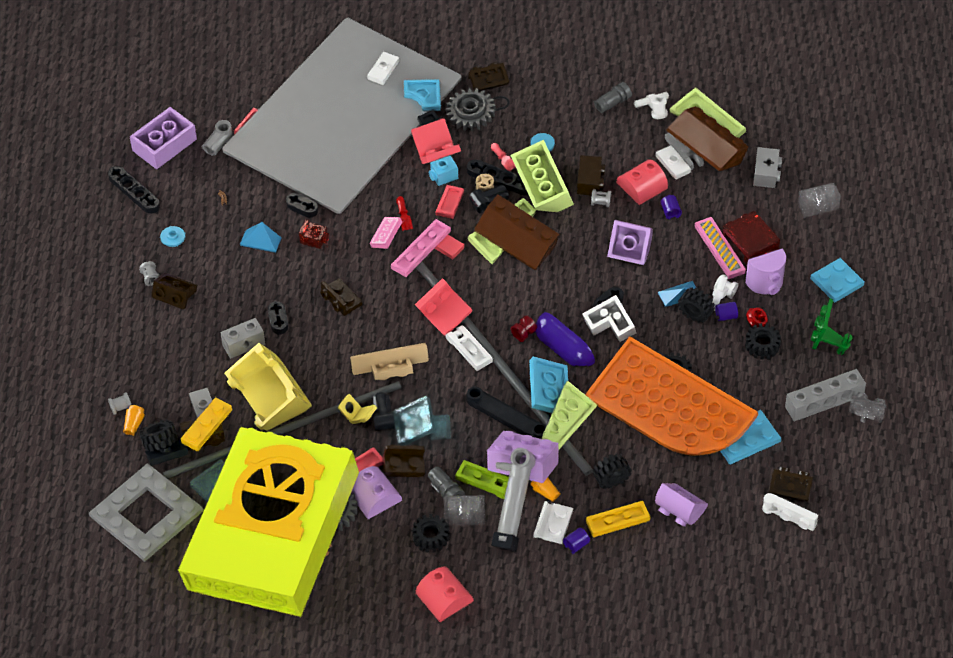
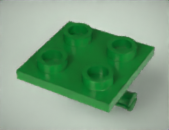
[811,298,853,355]

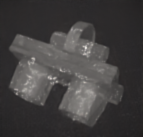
[848,392,887,423]

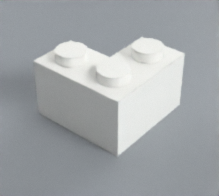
[583,295,636,342]

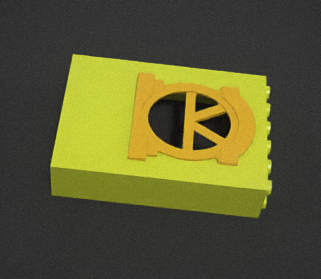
[178,427,359,617]

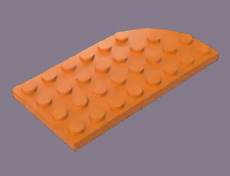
[585,336,758,455]

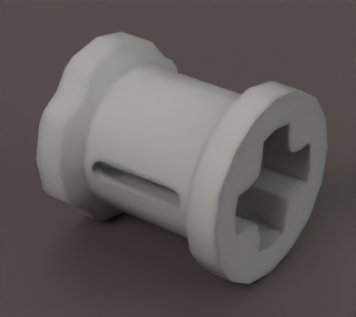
[591,189,611,207]
[139,261,160,286]
[108,392,131,415]

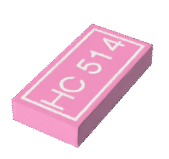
[370,217,402,249]

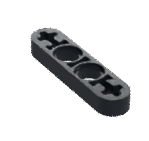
[467,159,528,195]
[108,166,160,214]

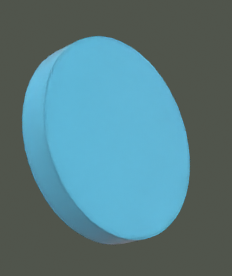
[531,133,555,152]
[160,226,185,247]

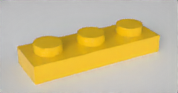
[181,397,232,452]
[586,501,650,538]

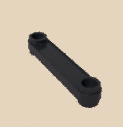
[466,387,547,439]

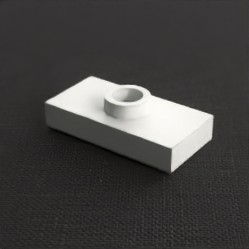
[367,52,399,85]
[656,145,691,180]

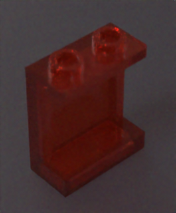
[723,211,780,265]

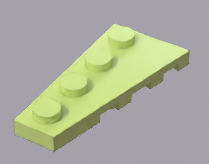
[670,87,746,138]
[468,198,536,264]
[542,380,597,451]

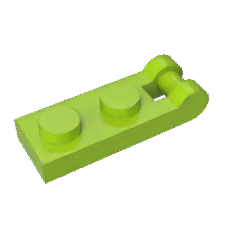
[455,460,509,499]

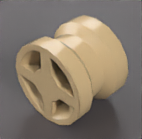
[476,174,494,191]

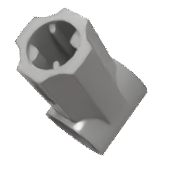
[202,120,233,156]

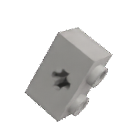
[753,147,782,188]
[221,318,265,359]

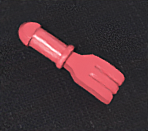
[491,143,516,172]

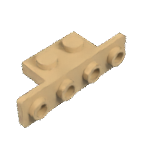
[350,343,429,380]

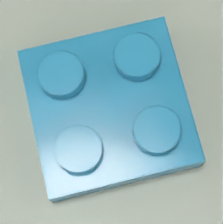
[810,258,864,303]

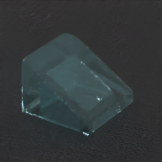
[430,415,451,440]

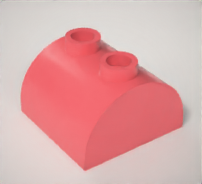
[616,160,668,205]
[416,567,473,622]

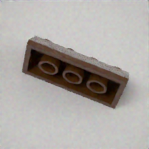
[666,106,749,172]
[474,194,559,270]

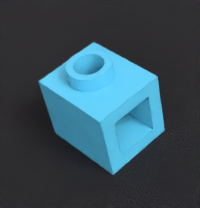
[429,156,458,186]

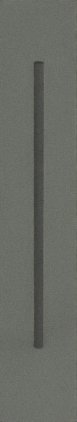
[163,381,401,479]

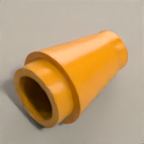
[123,405,145,436]
[530,477,560,502]

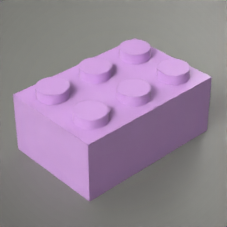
[130,107,197,169]
[487,431,558,483]

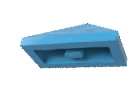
[240,222,281,253]
[658,281,696,307]

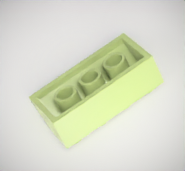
[511,140,574,212]

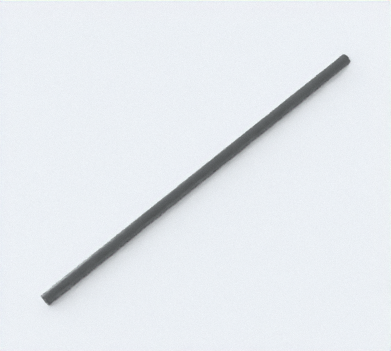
[416,261,593,476]

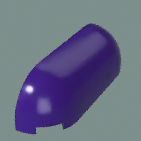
[536,312,595,367]

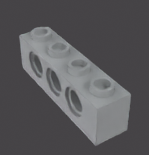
[785,369,866,421]

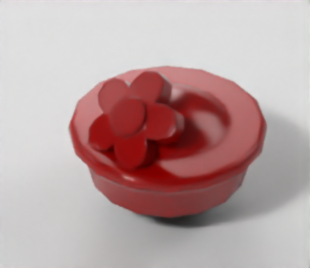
[746,307,768,327]

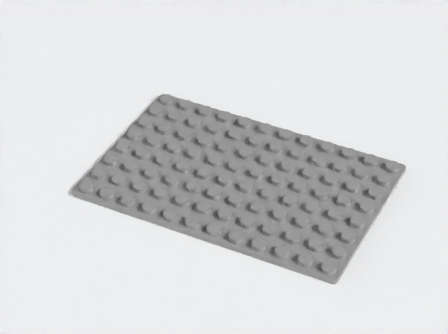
[222,18,461,214]

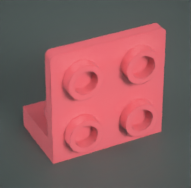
[411,119,461,164]
[415,278,473,336]

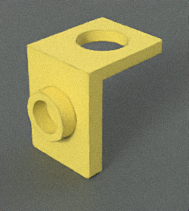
[338,394,377,424]

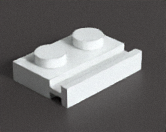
[534,501,573,544]

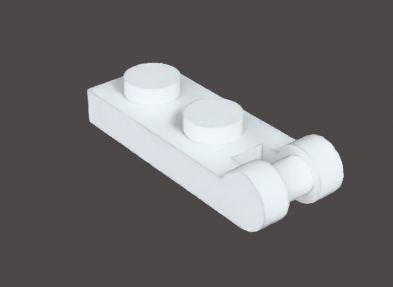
[445,325,493,371]
[762,493,818,531]

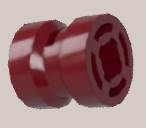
[510,315,537,342]

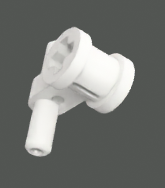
[634,92,669,119]
[712,275,738,311]

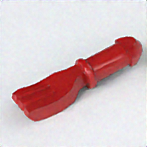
[396,196,413,231]

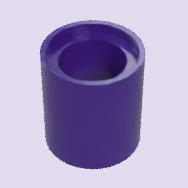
[661,195,682,219]
[715,302,738,322]
[563,527,590,554]

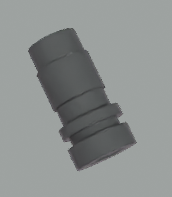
[594,82,632,113]
[428,466,465,506]

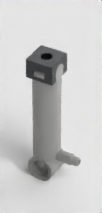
[491,448,536,552]

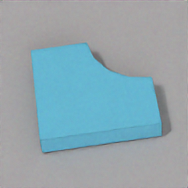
[404,79,441,111]

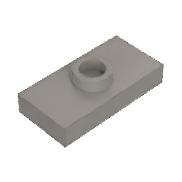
[189,388,212,419]

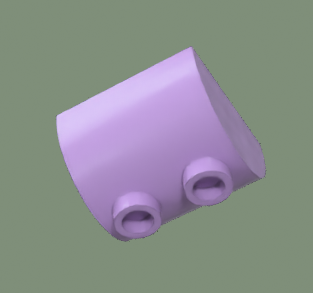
[607,220,653,265]
[745,248,786,295]
[351,466,402,519]
[655,483,708,526]

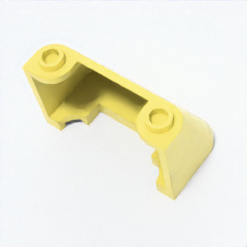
[225,343,312,431]

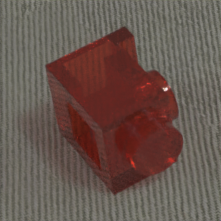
[299,219,329,249]

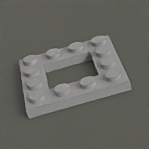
[89,463,203,562]

